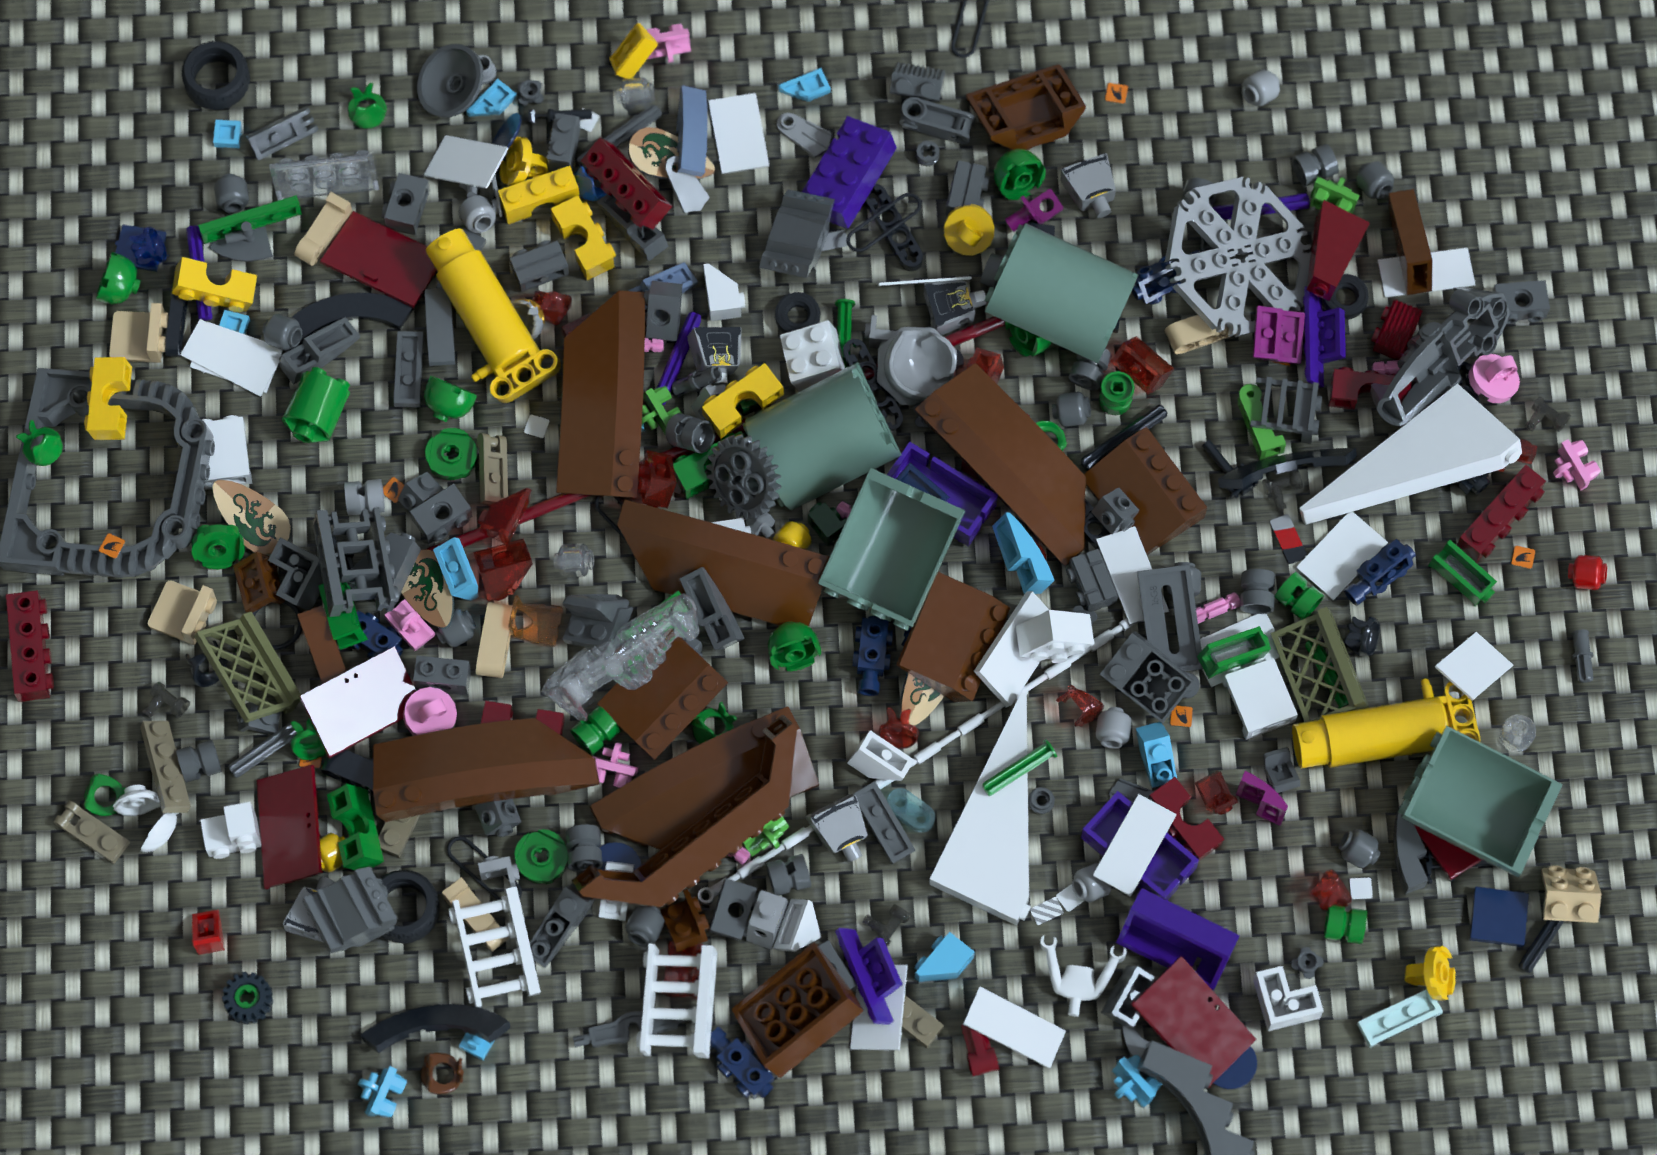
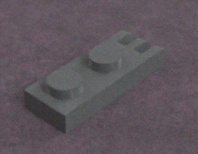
[246,107,318,160]

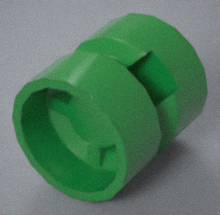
[1099,371,1135,416]
[1275,572,1324,620]
[570,706,621,756]
[1324,904,1367,945]

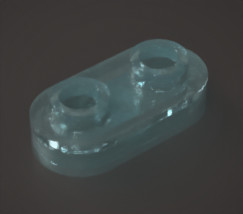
[887,788,935,832]

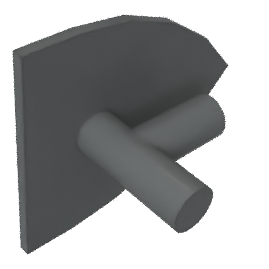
[209,222,273,262]

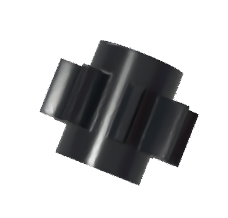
[1458,473,1490,495]

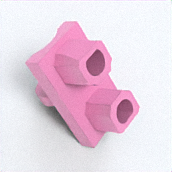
[647,24,691,63]
[1553,439,1600,491]
[384,599,435,651]
[592,742,639,787]

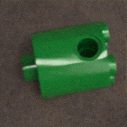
[282,367,350,443]

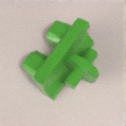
[1310,177,1360,214]
[642,386,682,435]
[743,816,789,857]

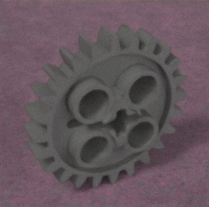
[706,434,782,519]

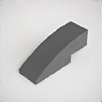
[597,194,668,261]
[425,288,455,366]
[278,317,360,385]
[680,567,745,650]
[1393,806,1428,895]

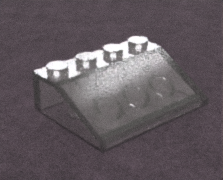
[269,150,379,200]

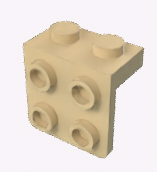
[109,303,168,363]
[148,581,217,645]
[1541,865,1601,923]

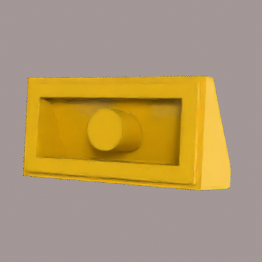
[609,22,658,80]

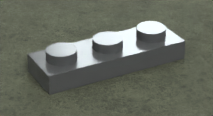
[394,331,424,407]
[852,781,916,865]

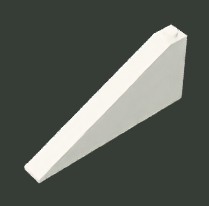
[1300,383,1522,525]
[930,692,1031,926]

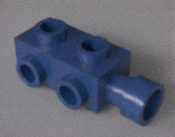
[1132,250,1200,305]
[1344,539,1416,606]
[350,610,403,659]
[852,616,893,696]
[710,1026,774,1099]

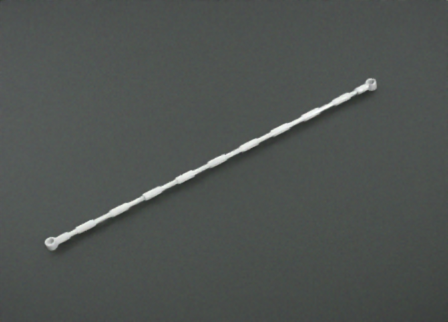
[698,617,1144,905]

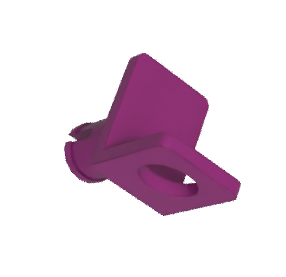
[1005,189,1064,232]

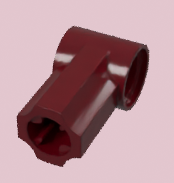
[961,1024,999,1077]

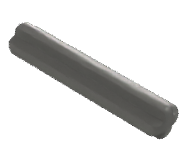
[228,722,297,778]

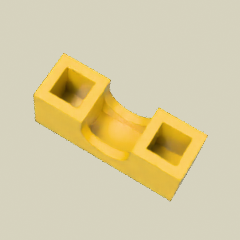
[498,166,580,224]
[551,195,616,281]
[171,257,257,313]
[84,357,132,440]
[702,363,784,439]

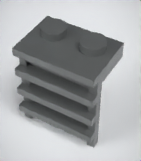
[1250,377,1322,444]

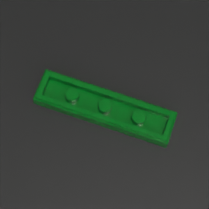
[198,195,302,244]

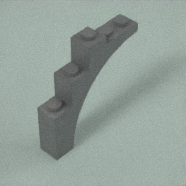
[1137,1041,1255,1155]

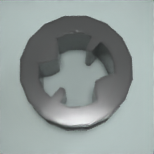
[916,141,939,167]

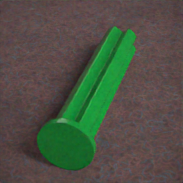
[835,299,855,368]
[1305,638,1349,709]
[982,739,1057,796]

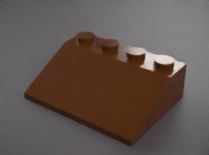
[1084,426,1207,555]
[896,572,1010,702]
[597,627,728,760]
[731,942,864,1078]

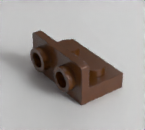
[233,552,285,613]
[660,889,709,952]

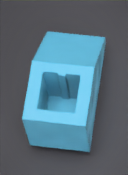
[1136,722,1177,788]
[914,932,975,982]

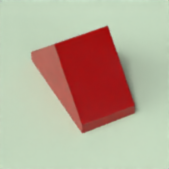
[192,909,225,955]

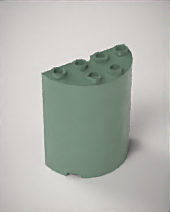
[984,223,1138,363]
[743,362,902,511]
[818,468,965,630]
[1398,726,1563,877]

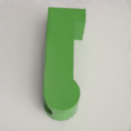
[1238,384,1286,460]

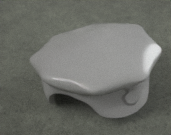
[877,327,957,405]

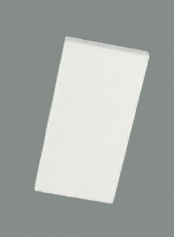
[974,591,1049,706]

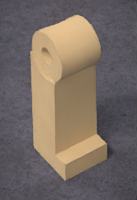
[295,192,352,266]
[442,877,508,952]

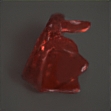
[532,290,572,325]
[1056,685,1104,727]
[879,707,920,749]
[1311,869,1352,910]

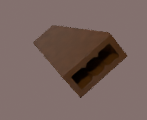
[1389,189,1433,295]
[297,606,346,684]

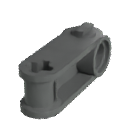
[899,97,976,144]

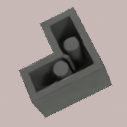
[268,537,323,611]

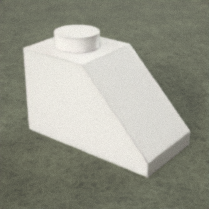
[704,264,745,321]
[847,731,914,781]

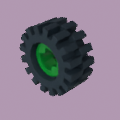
[222,972,273,1024]

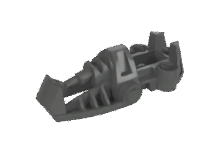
[1370,287,1510,426]

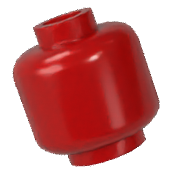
[1568,555,1607,590]

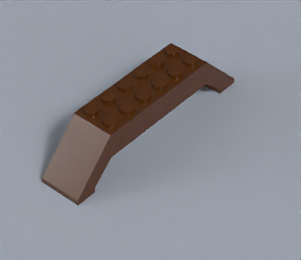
[571,714,797,907]

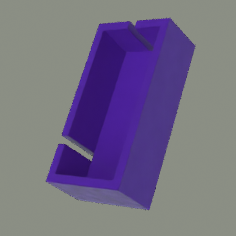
[802,116,897,229]
[887,442,998,547]
[1081,791,1199,900]
[1116,888,1240,990]

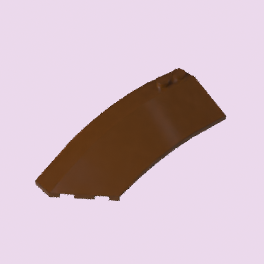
[556,290,645,498]
[915,363,1087,567]
[617,499,830,626]
[590,706,819,850]
[373,718,600,822]

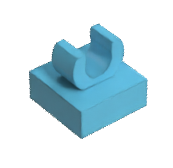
[459,1033,495,1060]

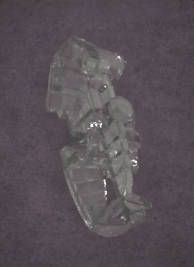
[541,593,699,721]

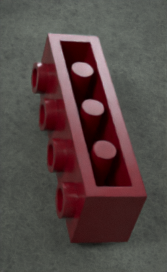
[580,137,673,229]
[1457,465,1546,563]
[6,590,54,702]

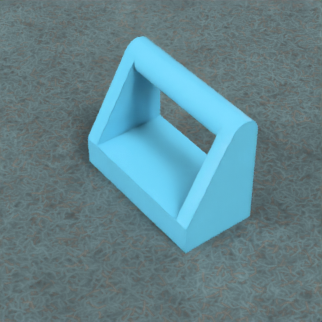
[433,537,478,601]

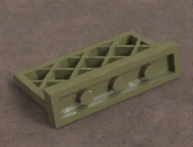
[1271,607,1369,722]
[194,611,301,723]

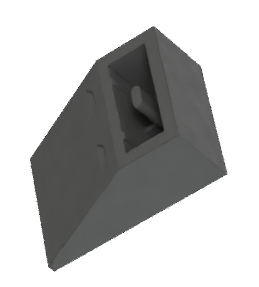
[1100,631,1195,723]

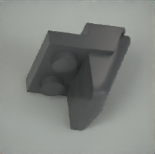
[563,594,633,651]

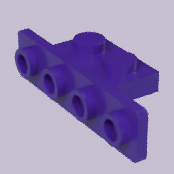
[1303,286,1346,388]
[835,928,903,1025]

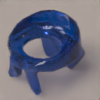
[129,226,167,267]

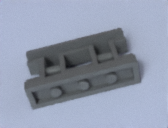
[312,507,399,617]

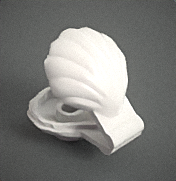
[113,785,178,852]

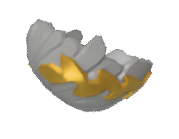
[512,299,545,339]

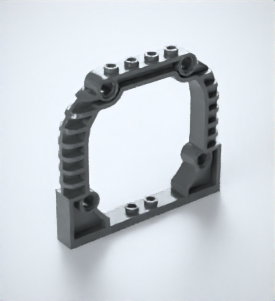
[0,368,215,578]

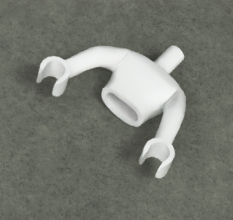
[1040,935,1126,1017]

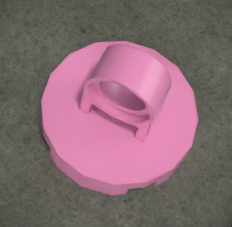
[1468,354,1520,403]
[403,687,457,736]

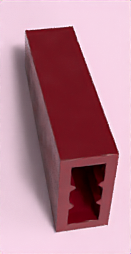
[1306,200,1370,301]

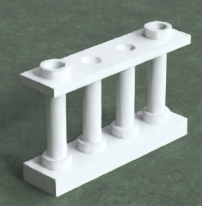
[448,887,540,1008]
[636,944,717,1058]

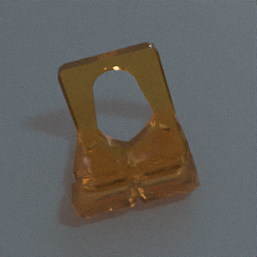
[509,596,563,647]

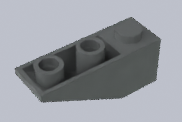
[529,883,596,968]

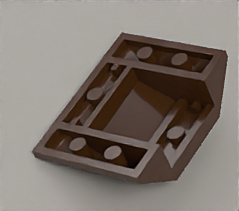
[966,64,1086,150]

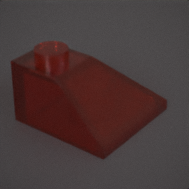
[477,488,532,546]
[473,538,533,601]

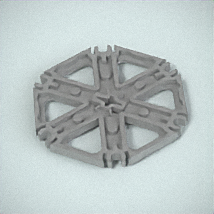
[1165,177,1311,338]

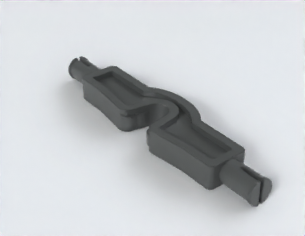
[573,1011,690,1048]

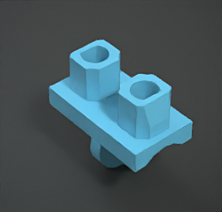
[1112,1055,1162,1108]
[358,1066,407,1118]

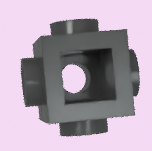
[1092,488,1139,535]
[475,799,521,837]

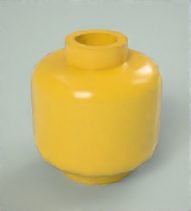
[773,521,811,550]
[320,833,346,873]

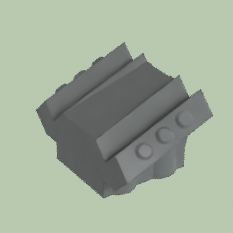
[759,189,835,278]
[303,867,397,954]

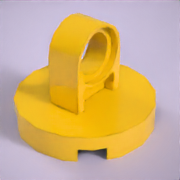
[500,136,548,186]
[944,204,995,255]
[1404,946,1455,1001]

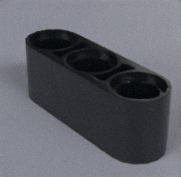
[320,750,374,796]

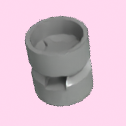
[344,479,385,516]

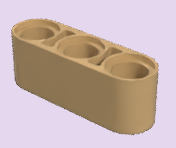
[1165,308,1236,354]
[476,602,515,678]

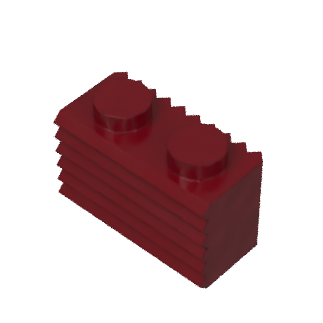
[1371,299,1423,360]

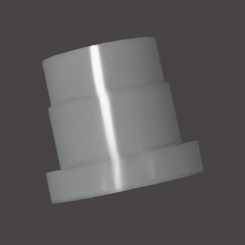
[479,55,496,85]

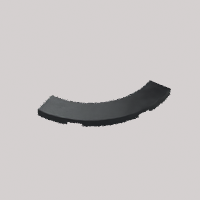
[287,293,414,351]
[1218,448,1357,489]
[360,1004,511,1053]

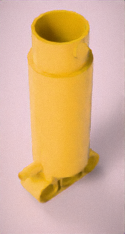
[425,228,561,403]
[1292,678,1480,769]

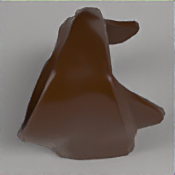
[420,1053,464,1094]

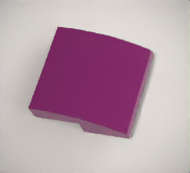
[1253,306,1305,365]
[1236,771,1288,826]

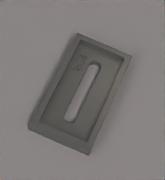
[1137,564,1203,672]

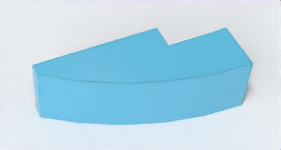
[992,512,1055,594]

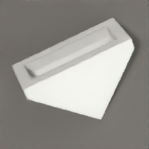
[773,899,821,952]

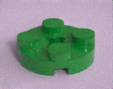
[425,428,478,480]
[191,525,245,570]
[515,829,568,884]

